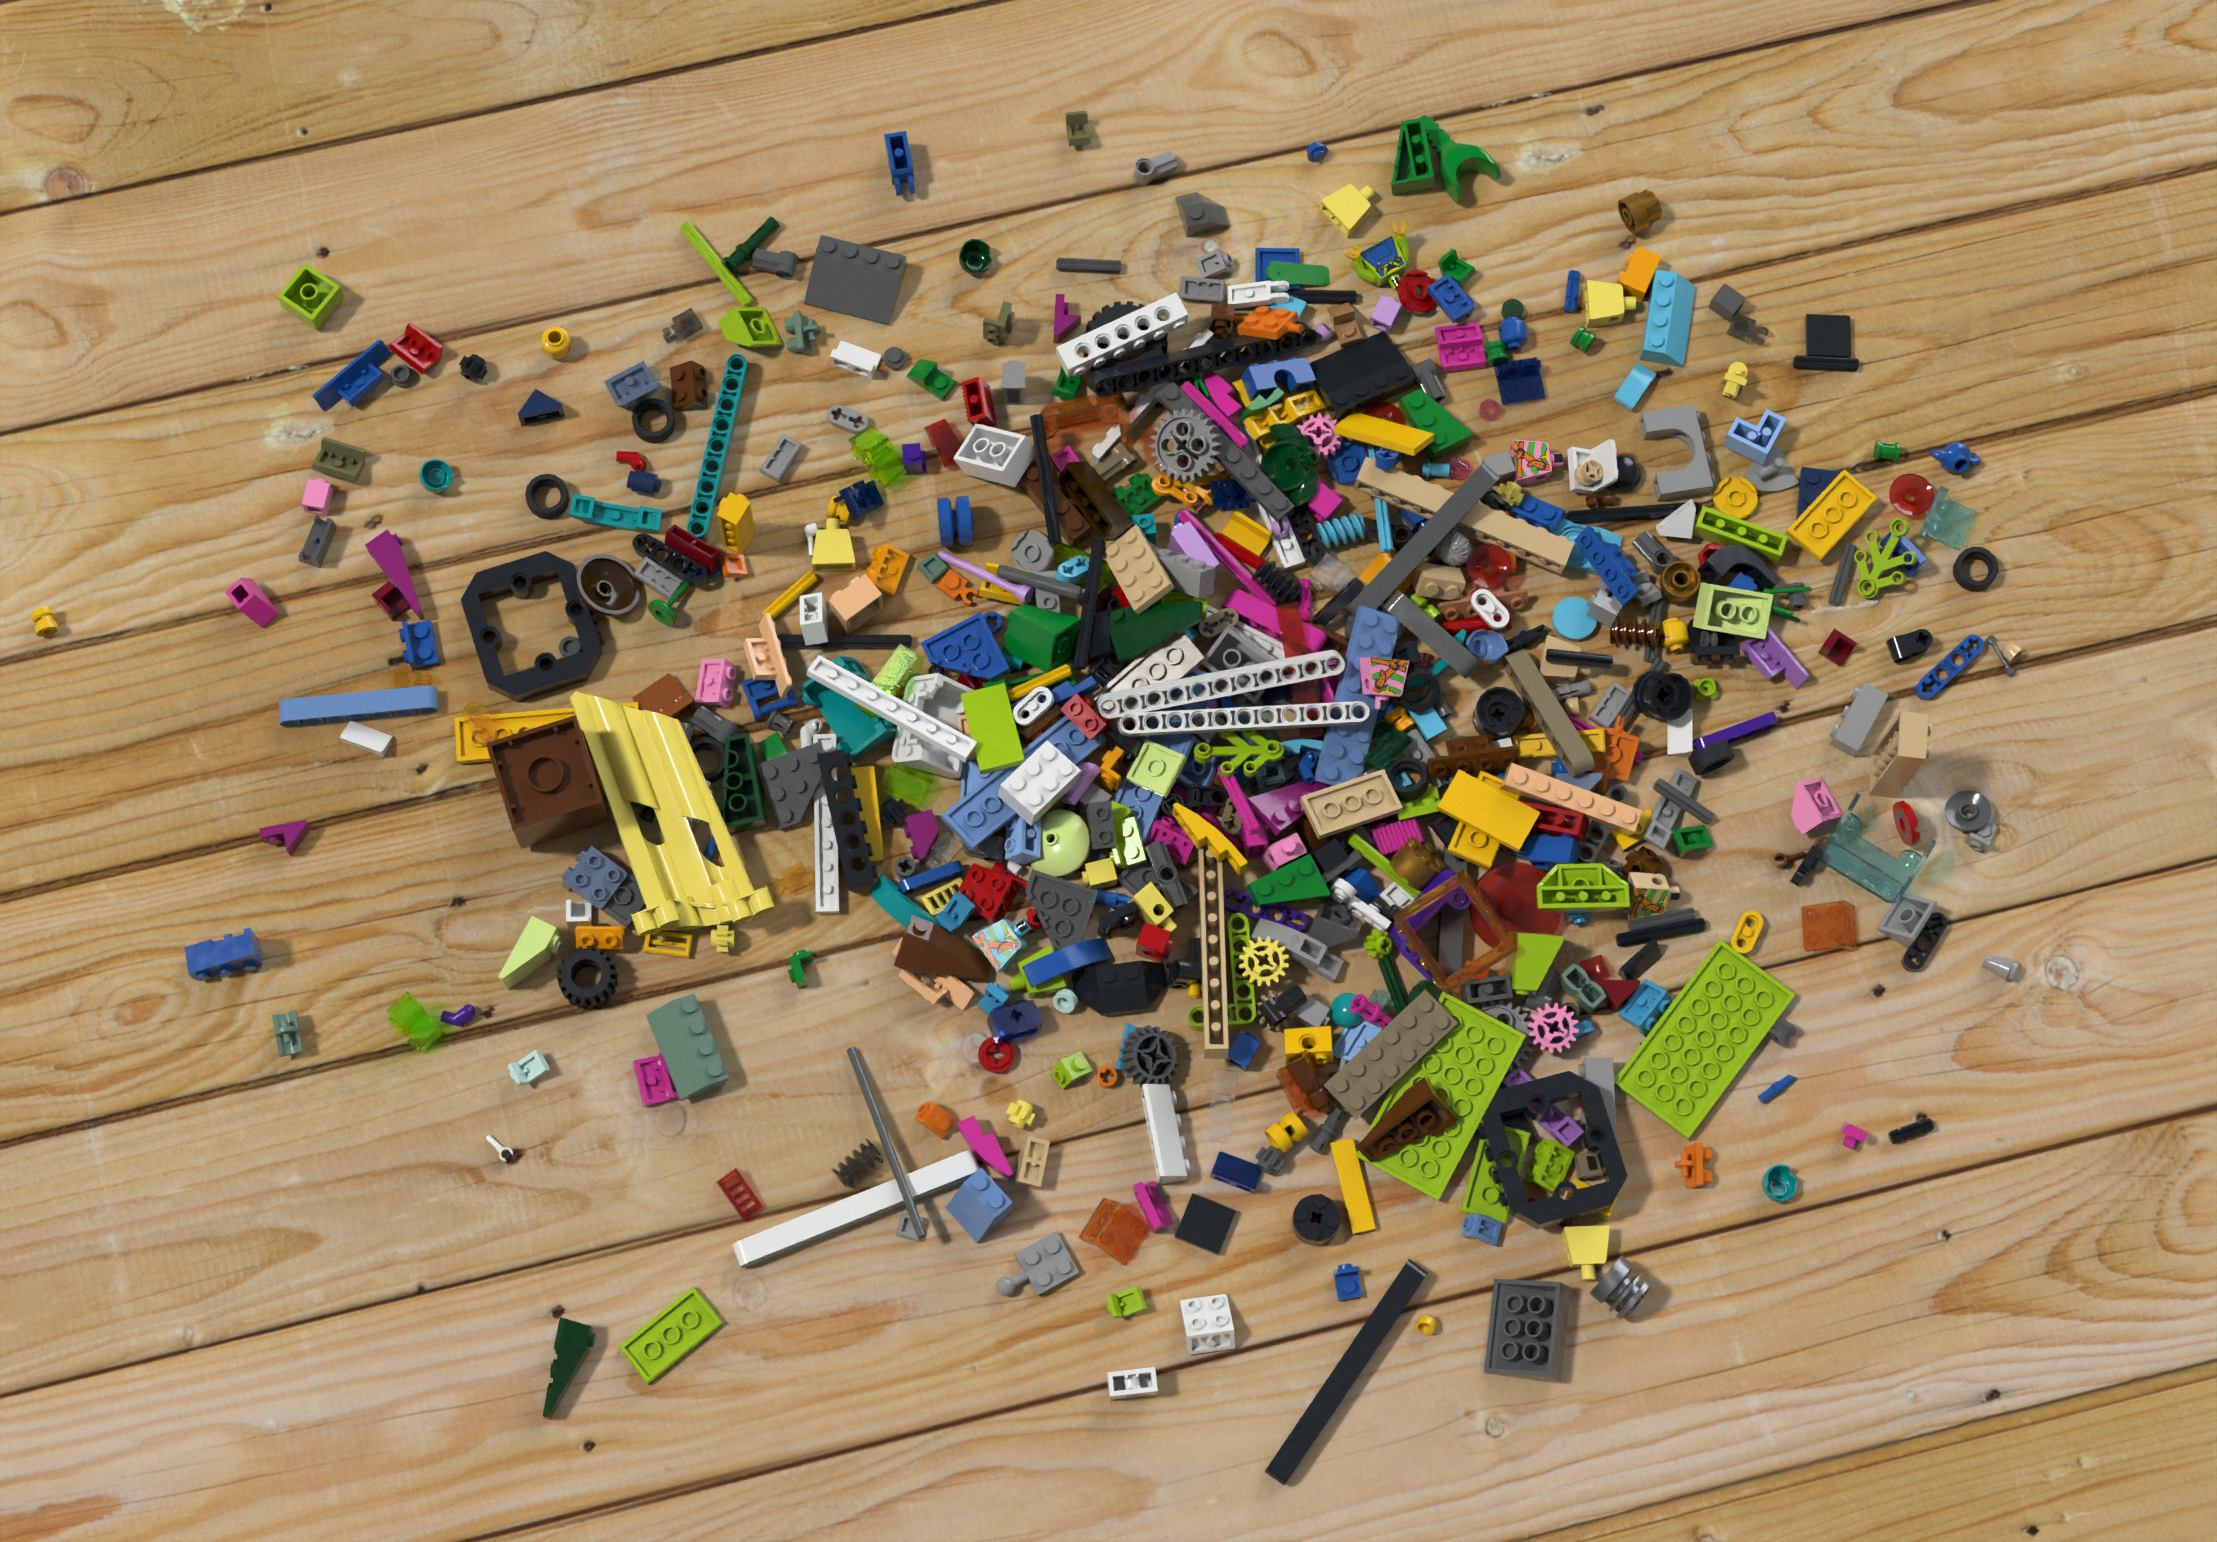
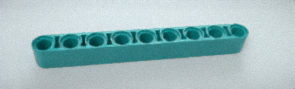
[687,354,748,542]

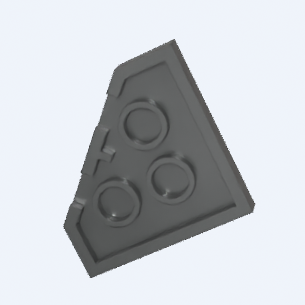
[756,741,825,830]
[1025,869,1099,951]

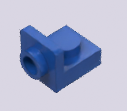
[1333,1264,1362,1301]

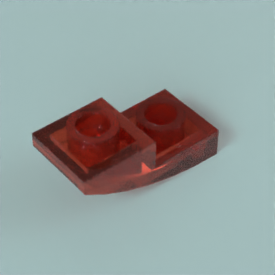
[924,418,961,468]

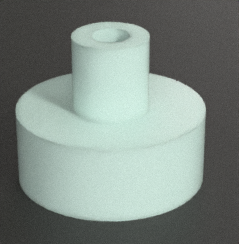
[1053,989,1078,1013]

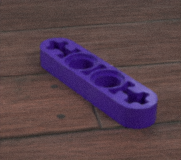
[1693,712,1779,751]
[1223,889,1308,933]

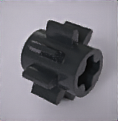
[459,354,488,382]
[880,797,908,826]

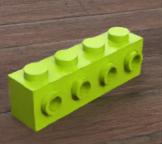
[1692,506,1788,565]

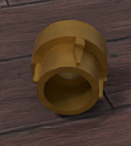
[1618,189,1662,234]
[1660,561,1700,604]

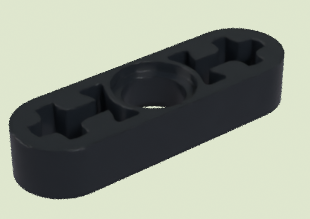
[1288,506,1325,566]
[1311,577,1365,626]
[1901,912,1948,972]

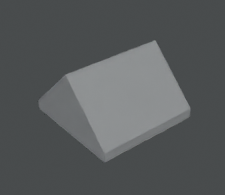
[1877,892,1937,949]

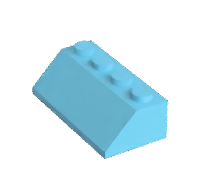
[1639,269,1696,368]

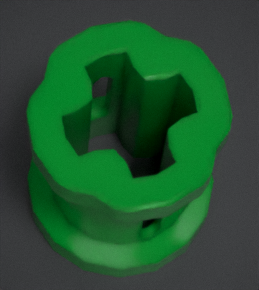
[1874,440,1900,462]

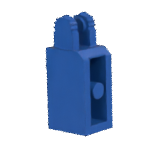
[884,131,915,196]
[1512,833,1580,871]

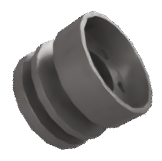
[1589,1256,1653,1320]

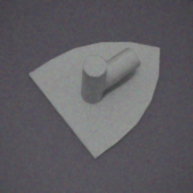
[1745,446,1799,492]

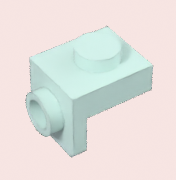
[507,1050,550,1085]

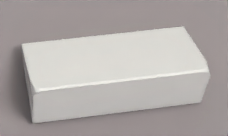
[1667,709,1693,756]
[340,721,393,757]

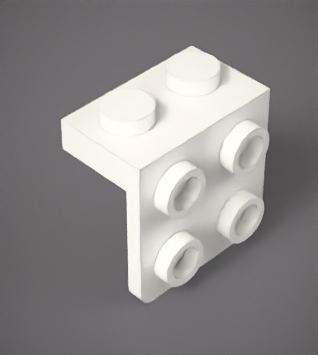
[1567,439,1618,494]

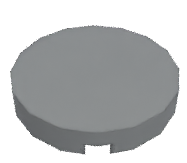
[1011,530,1055,573]

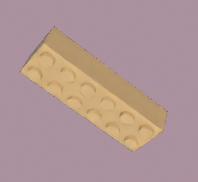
[1868,711,1932,798]

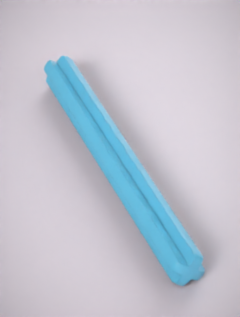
[1367,443,1393,554]

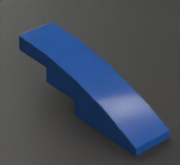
[1011,675,1100,716]

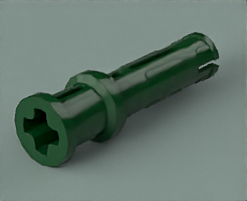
[723,217,780,273]

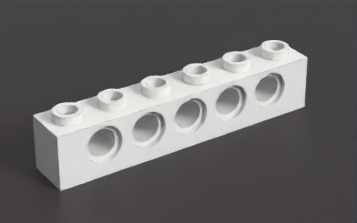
[1056,292,1188,378]

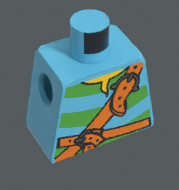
[972,918,1031,973]

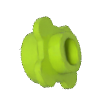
[1693,678,1718,701]

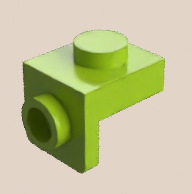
[1051,1051,1093,1089]
[1106,1286,1147,1318]

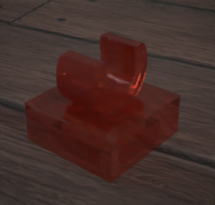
[1579,954,1610,981]

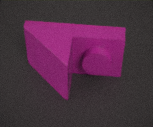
[1053,294,1081,344]
[259,820,310,856]

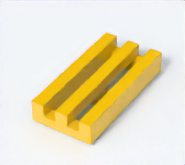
[643,931,693,959]

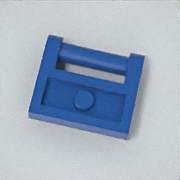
[741,678,798,721]

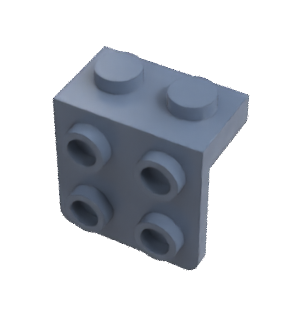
[604,361,661,408]
[561,846,627,909]

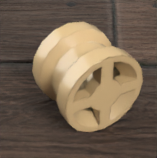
[1574,460,1603,487]

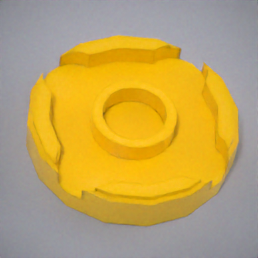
[1713,477,1758,520]

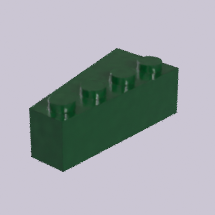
[720,733,769,835]

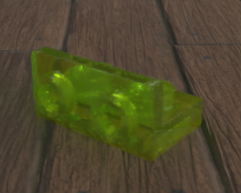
[878,762,934,807]

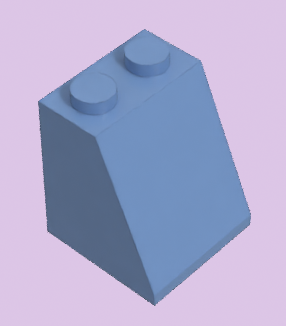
[946,1168,1013,1243]

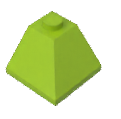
[718,307,782,347]

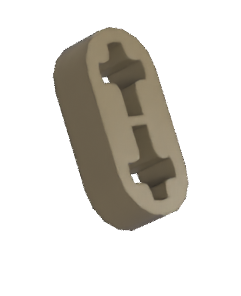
[1198,608,1239,641]
[1221,793,1248,834]

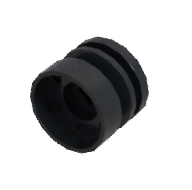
[1632,670,1693,720]
[1473,687,1524,741]

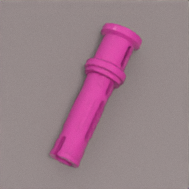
[1349,994,1393,1029]

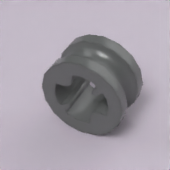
[1700,630,1718,646]

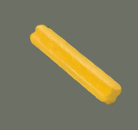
[762,571,818,621]
[1008,664,1072,702]

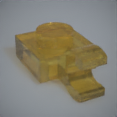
[389,667,432,689]

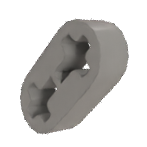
[828,405,868,435]

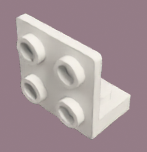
[1180,1294,1235,1355]

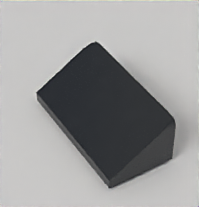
[1618,939,1662,980]

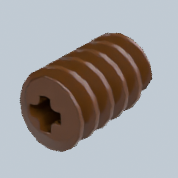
[1610,616,1660,648]

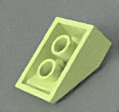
[1693,582,1773,639]
[498,916,562,990]

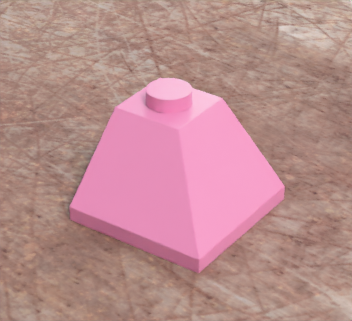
[1791,777,1844,835]

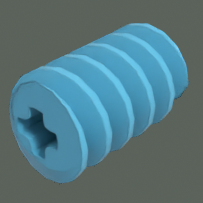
[1316,511,1365,549]

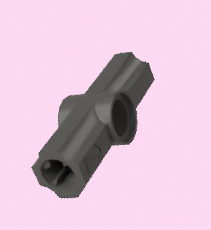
[1145,840,1188,911]

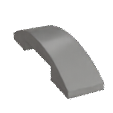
[1643,768,1697,850]

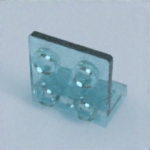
[1919,486,1976,550]

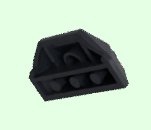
[1072,961,1167,1016]

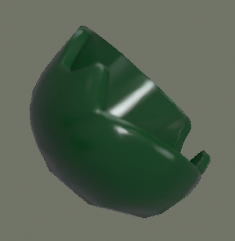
[959,239,992,275]

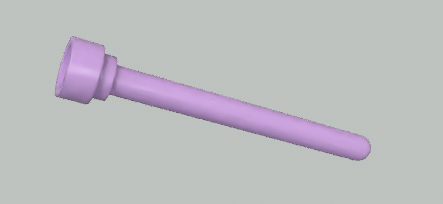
[938,550,1034,604]

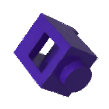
[902,443,927,475]

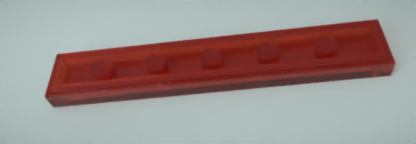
[1276,602,1324,739]

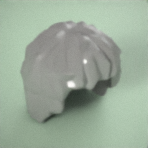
[1434,528,1474,567]

